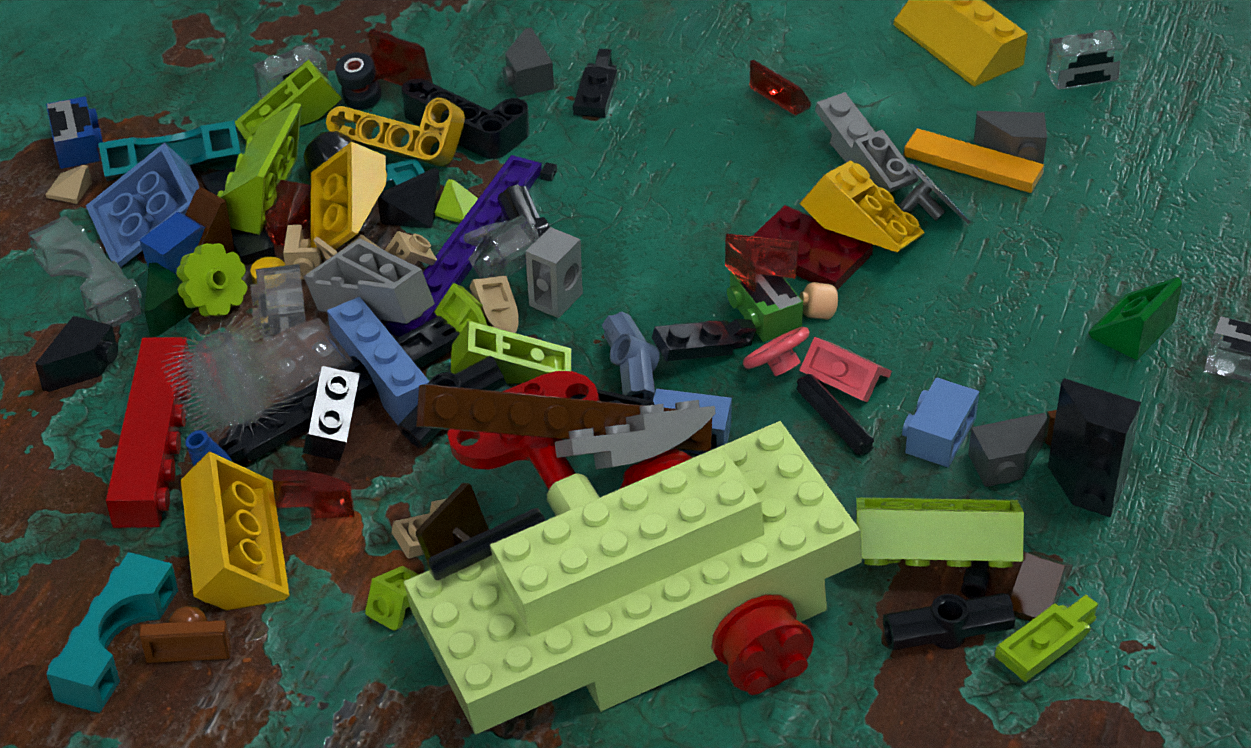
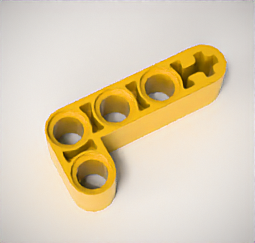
[326,98,465,166]

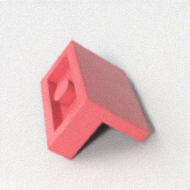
[799,337,892,402]

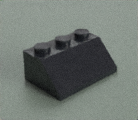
[1048,378,1141,517]

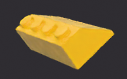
[894,0,1028,87]
[181,451,290,611]

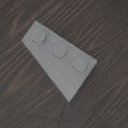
[304,238,435,324]

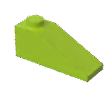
[235,59,342,141]
[451,321,571,384]

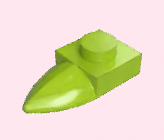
[434,283,487,332]

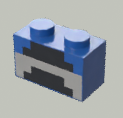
[46,96,103,169]

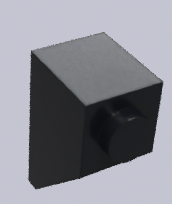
[35,316,118,392]

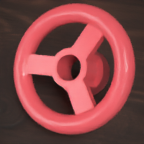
[743,327,810,376]

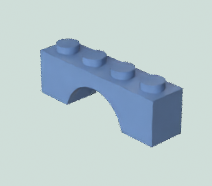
[327,296,429,425]

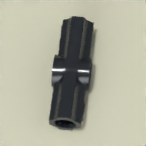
[883,593,1015,651]

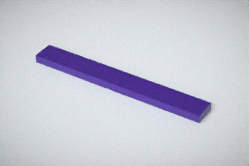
[385,155,542,337]

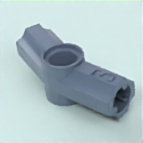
[602,312,660,402]

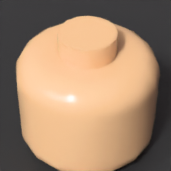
[799,282,838,320]

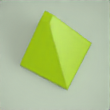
[435,179,478,223]

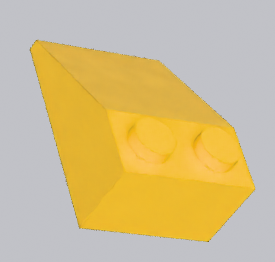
[311,142,387,260]

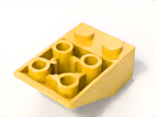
[799,160,925,253]

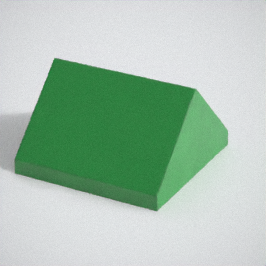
[1088,277,1182,360]

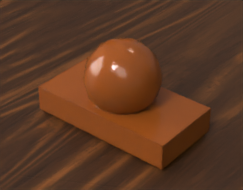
[140,605,231,663]

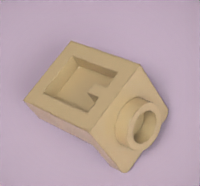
[283,225,322,279]
[385,231,437,266]

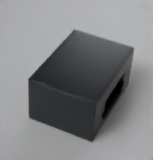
[540,162,557,181]

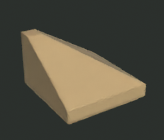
[45,165,92,204]

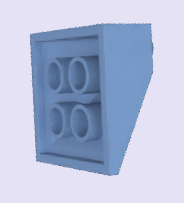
[86,142,199,270]

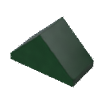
[144,262,196,337]

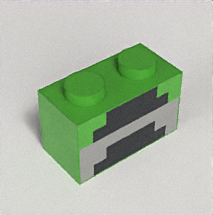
[727,259,803,342]

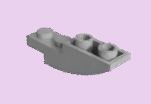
[815,92,919,192]
[555,400,716,469]

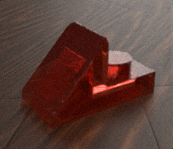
[725,233,799,292]

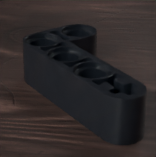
[402,79,530,159]

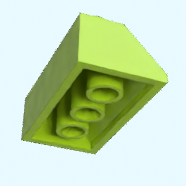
[217,103,302,235]
[856,497,1024,568]

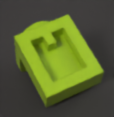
[365,566,419,631]

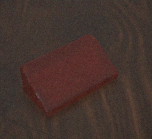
[749,59,811,116]

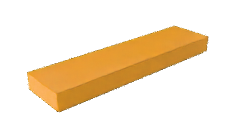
[904,128,1044,193]

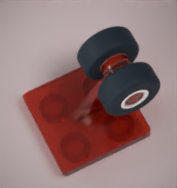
[335,29,433,110]

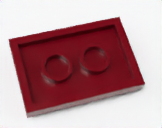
[746,205,873,290]

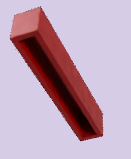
[106,337,196,528]

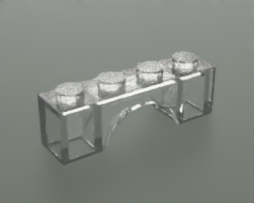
[28,216,142,328]

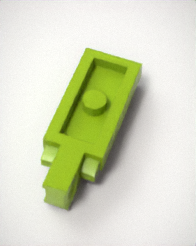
[995,595,1098,682]

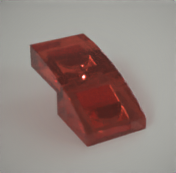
[272,469,355,518]

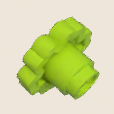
[176,243,247,317]

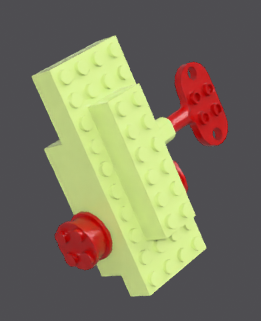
[403,371,862,735]

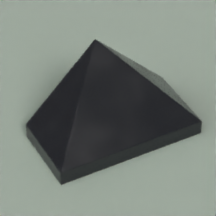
[378,168,441,228]

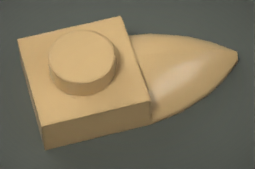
[469,276,519,333]

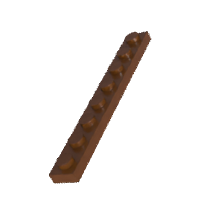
[416,384,712,452]

